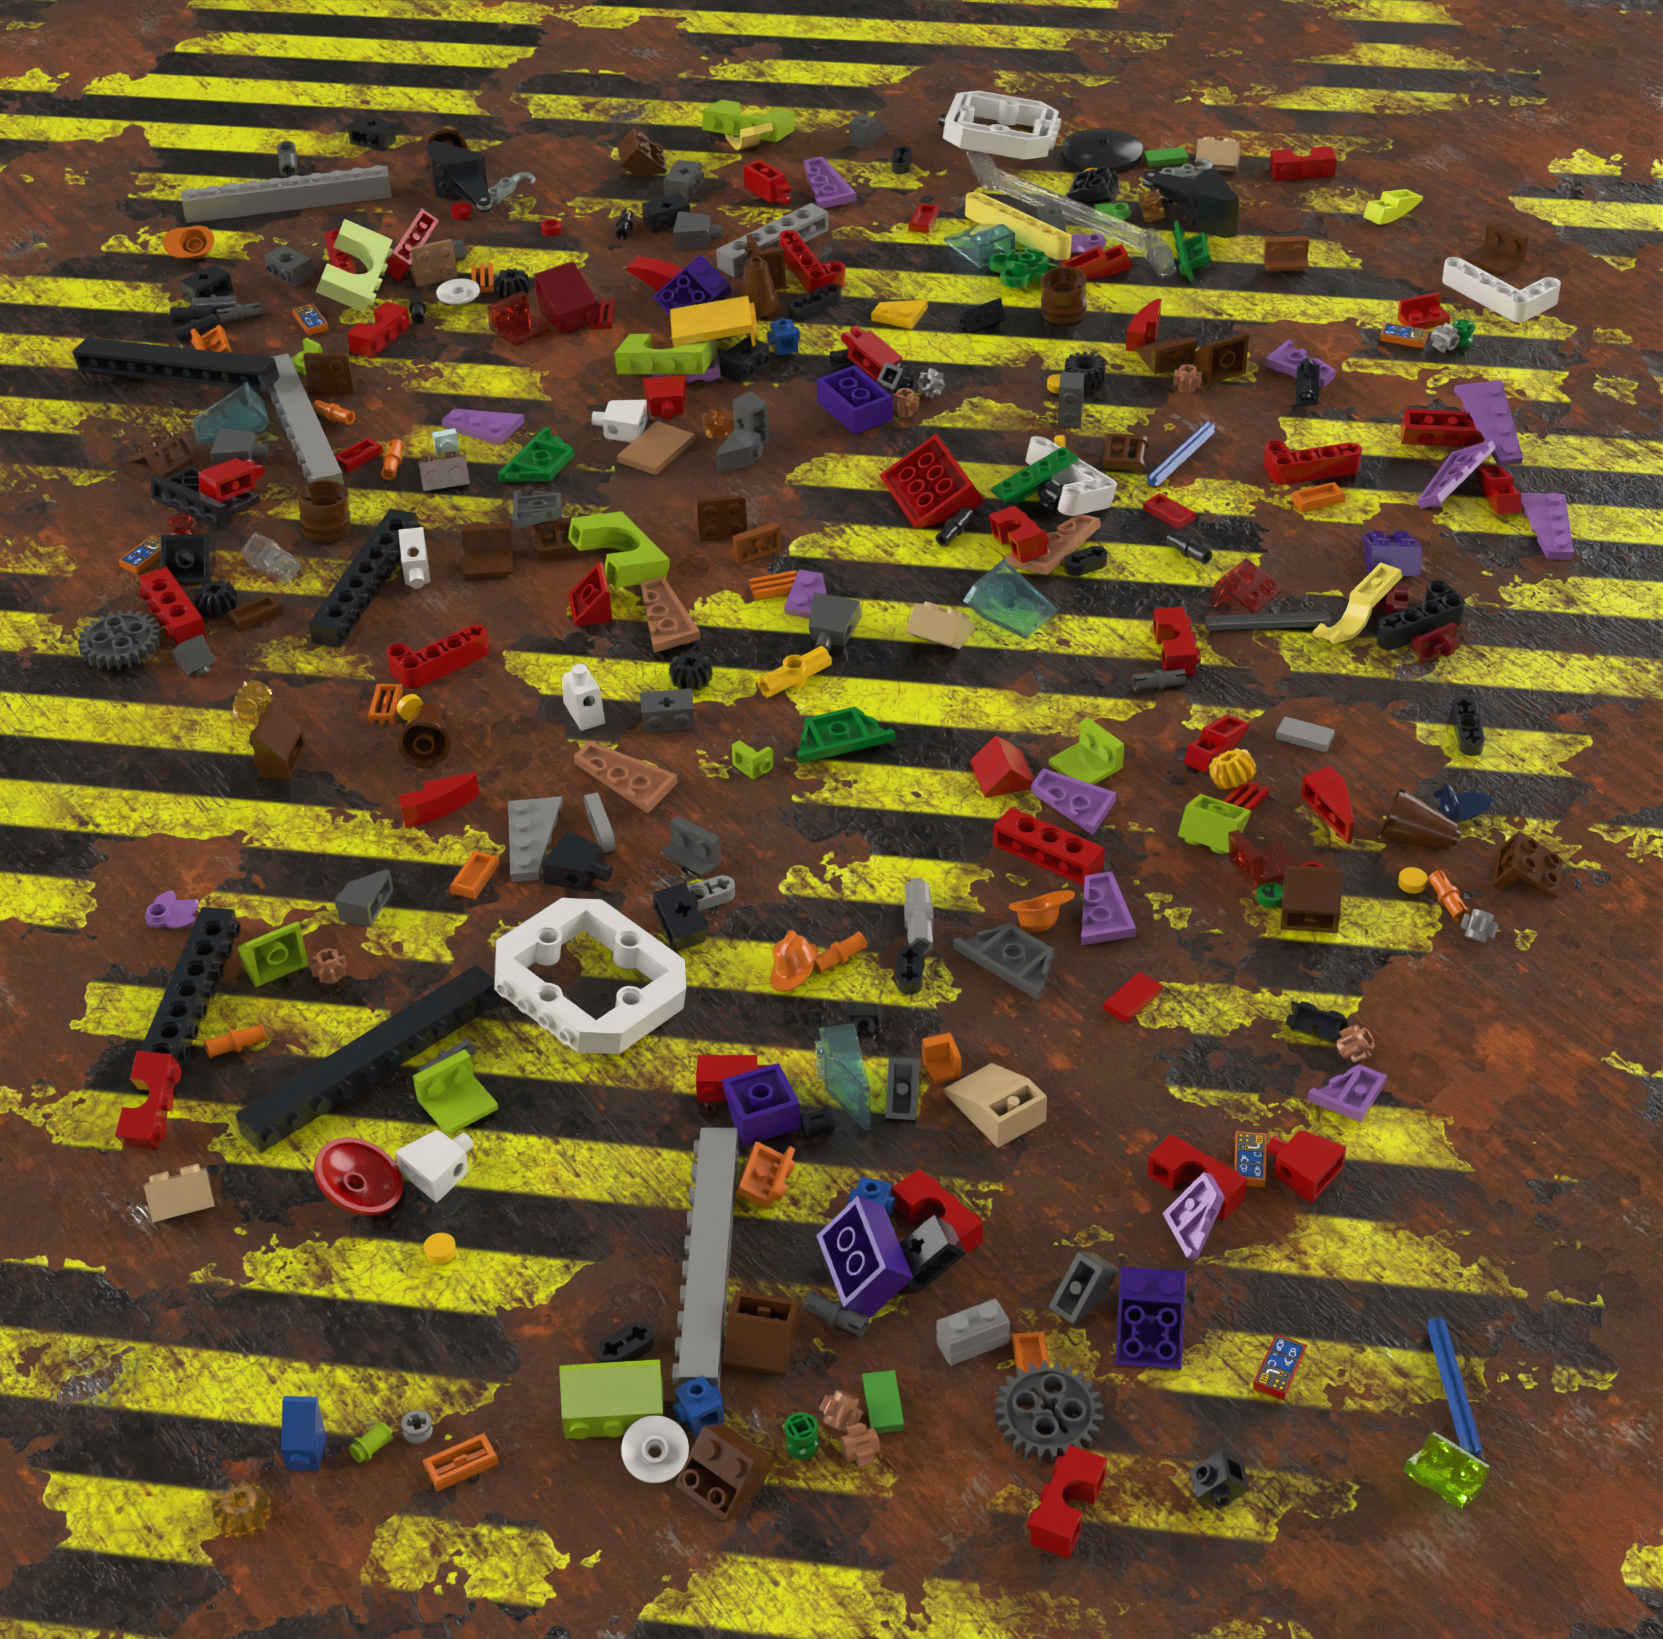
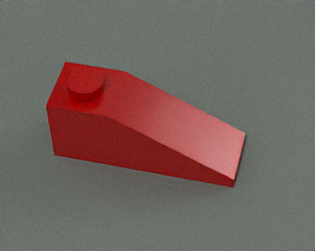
[1301,766,1354,844]

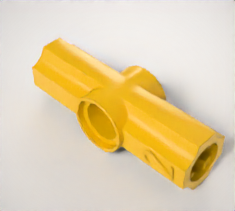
[757,646,832,698]

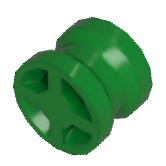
[1452,319,1475,347]

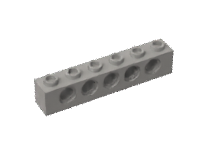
[716,203,829,277]

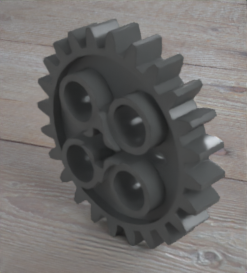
[77,610,162,670]
[995,1360,1103,1465]

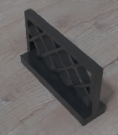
[150,466,260,528]

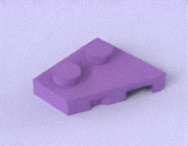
[1163,1172,1225,1261]

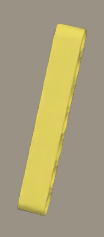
[965,192,1072,260]

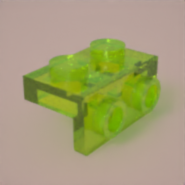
[1403,1432,1491,1508]

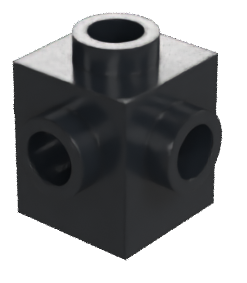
[876,362,916,396]
[1190,1449,1250,1510]

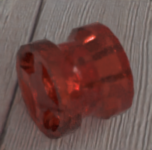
[168,513,195,535]

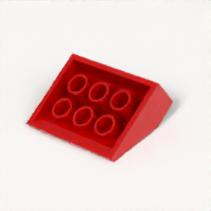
[879,434,985,530]

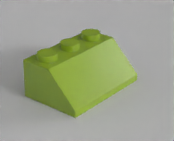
[559,1359,665,1439]

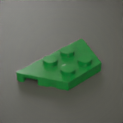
[498,427,574,482]
[797,707,895,764]

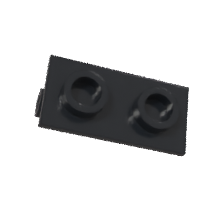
[959,298,1006,332]
[1296,358,1320,406]
[1286,1001,1349,1044]

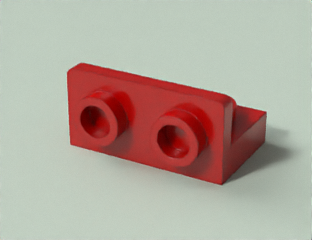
[1398,292,1451,329]

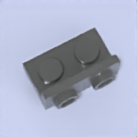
[663,816,722,876]

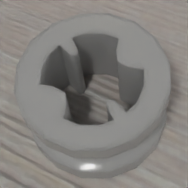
[402,1410,433,1444]

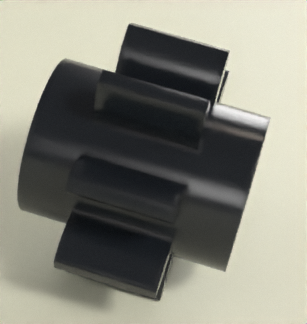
[1038,479,1064,511]

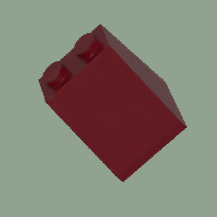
[533,261,600,334]

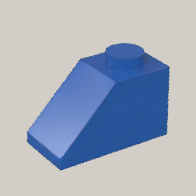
[281,1396,327,1472]

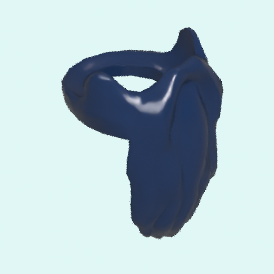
[1433,783,1493,823]

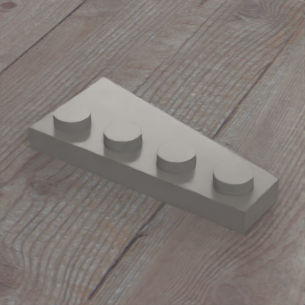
[508,796,563,882]

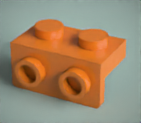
[191,325,232,353]
[735,1141,796,1210]

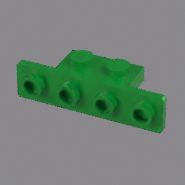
[1173,221,1212,282]
[991,447,1078,504]

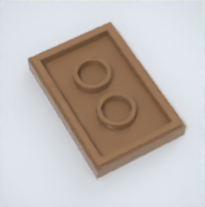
[617,421,695,476]

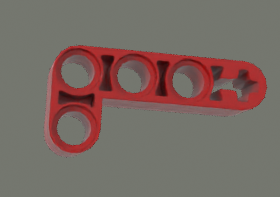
[779,230,846,293]
[1263,440,1362,485]
[386,625,490,689]

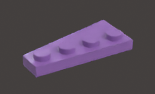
[804,156,856,209]
[1454,380,1523,466]
[1417,440,1496,509]
[1521,493,1574,560]

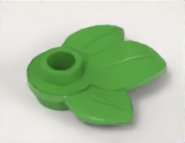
[1091,202,1131,226]

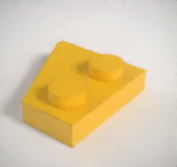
[871,300,928,329]

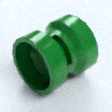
[784,1412,819,1460]

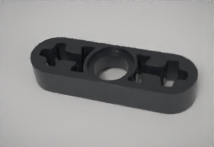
[789,284,842,319]
[1451,696,1485,756]

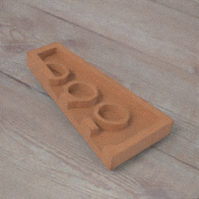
[1006,514,1101,575]
[640,576,701,653]
[574,741,678,813]

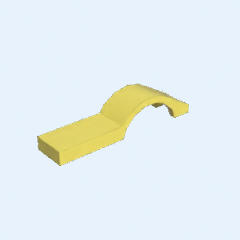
[725,122,773,150]
[1313,562,1402,644]

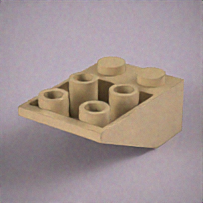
[944,1063,1047,1148]

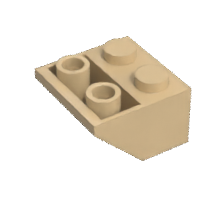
[1195,137,1240,172]
[906,601,976,650]
[144,1164,215,1222]

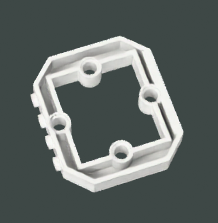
[943,91,1061,160]
[494,898,686,1054]

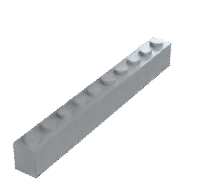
[181,165,392,223]
[267,353,344,485]
[672,1128,739,1391]

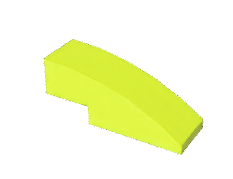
[1363,189,1423,225]

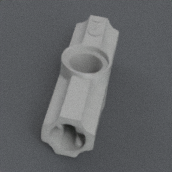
[904,878,934,955]

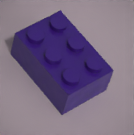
[817,365,893,434]
[816,1196,913,1318]

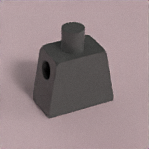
[673,212,723,251]
[210,428,269,466]
[809,592,862,652]

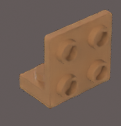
[409,239,458,287]

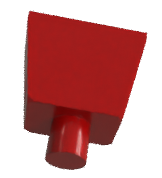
[643,375,687,420]
[1266,1130,1346,1203]

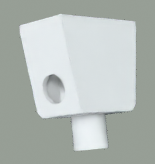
[592,400,648,443]
[398,527,430,589]
[562,664,605,731]
[395,1130,474,1203]

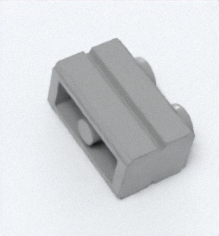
[936,1299,1010,1366]

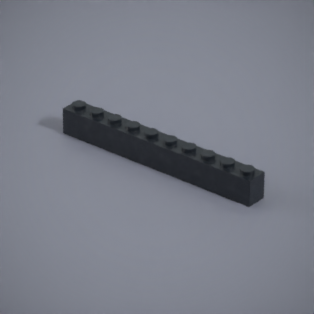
[72,338,280,391]
[235,965,500,1153]

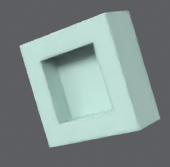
[432,428,459,457]

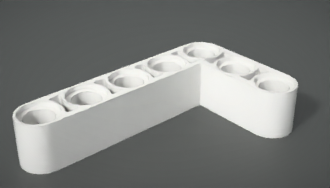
[1442,257,1561,322]
[1026,436,1117,516]

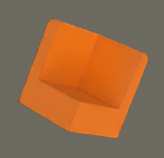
[922,1032,961,1084]

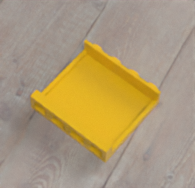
[670,296,759,348]

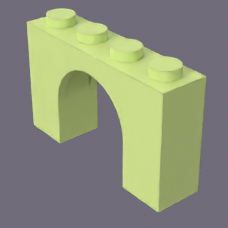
[316,219,393,313]

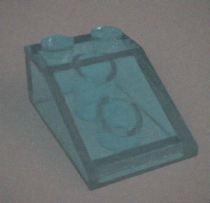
[944,224,1015,268]
[192,382,269,445]
[964,559,1058,639]
[814,1023,871,1131]

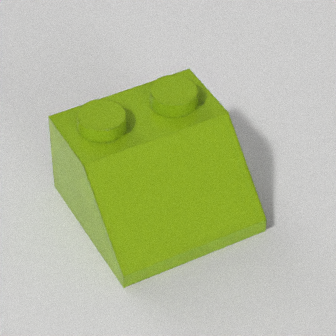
[1178,794,1251,854]
[238,921,308,987]

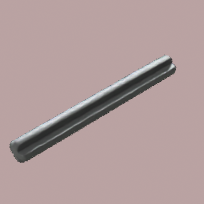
[1205,611,1331,631]

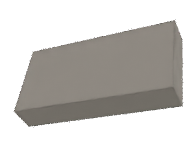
[1275,716,1335,753]

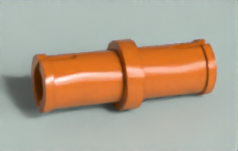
[312,400,355,425]
[381,439,404,481]
[1428,870,1470,922]
[813,931,867,975]
[204,1023,267,1058]

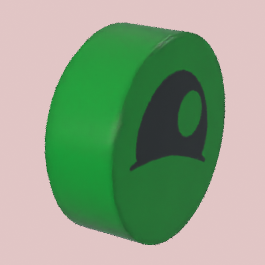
[1256,882,1283,908]

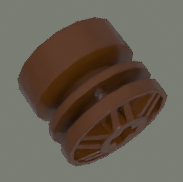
[1041,267,1087,325]
[298,480,351,542]

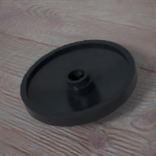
[1061,128,1143,174]

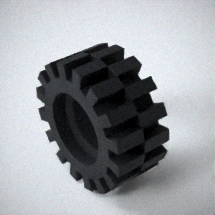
[1065,352,1106,389]

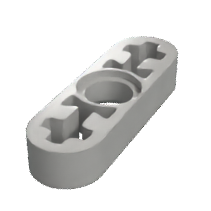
[584,792,616,853]
[687,875,735,911]

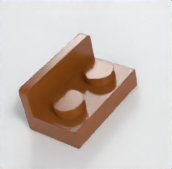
[1263,236,1309,272]
[728,522,782,565]

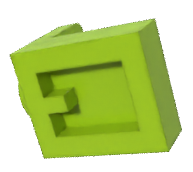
[291,338,322,375]
[732,740,773,780]

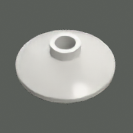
[437,279,480,305]
[621,1416,689,1483]

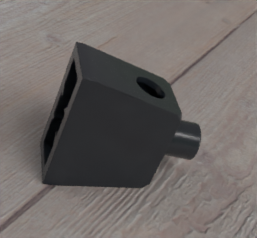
[541,831,613,891]

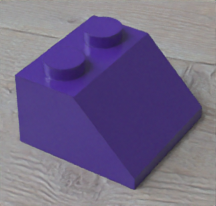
[722,1063,801,1146]

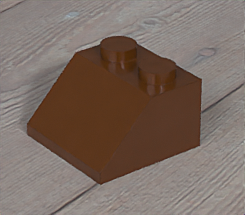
[1193,333,1249,385]

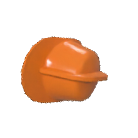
[163,226,214,260]
[1008,890,1075,933]
[770,930,819,992]

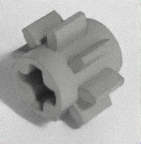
[1431,323,1459,353]
[916,368,946,398]
[1460,909,1498,943]

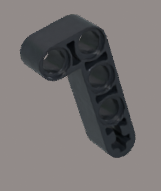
[1376,580,1465,650]

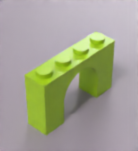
[702,99,795,142]
[614,334,717,374]
[568,511,670,588]

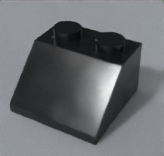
[160,534,216,584]

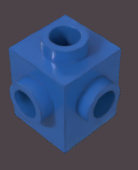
[767,319,800,355]
[848,1177,896,1216]
[672,1375,724,1438]

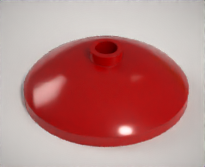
[314,1137,403,1216]

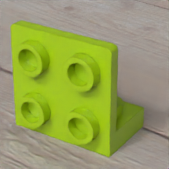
[1048,718,1124,785]
[413,1049,498,1135]

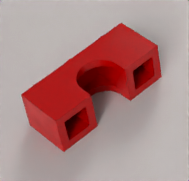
[1269,146,1337,181]
[347,301,410,358]
[989,505,1049,563]
[1152,607,1201,675]
[115,1051,181,1149]
[1147,1134,1247,1221]
[891,1169,983,1256]
[1027,1445,1108,1559]

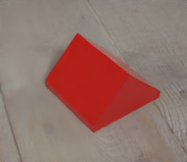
[568,561,613,626]
[970,735,1035,798]

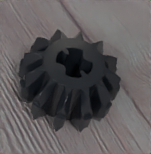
[493,268,530,301]
[194,579,238,618]
[669,651,713,691]

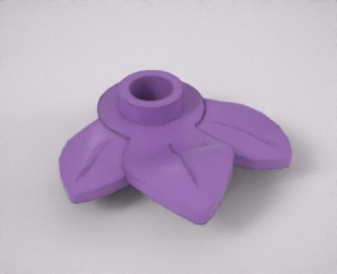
[1071,233,1106,254]
[145,890,199,929]

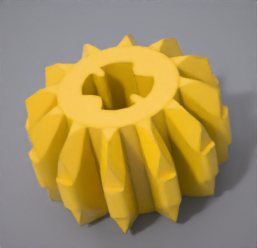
[1209,748,1256,790]

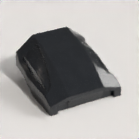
[1066,167,1119,202]

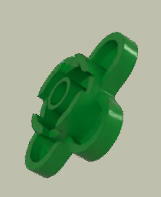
[989,247,1061,288]

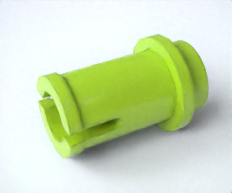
[349,1422,393,1463]

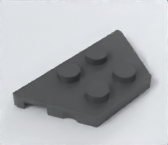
[512,490,562,529]
[953,923,1054,1000]

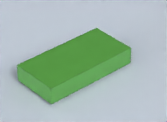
[1144,147,1189,168]
[862,1370,904,1434]

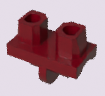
[1373,584,1409,617]
[1411,623,1460,663]

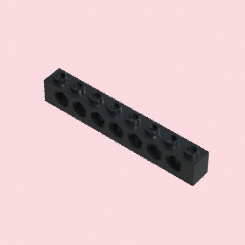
[308,509,420,648]
[131,907,241,1092]

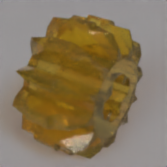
[232,680,273,725]
[212,1479,271,1541]

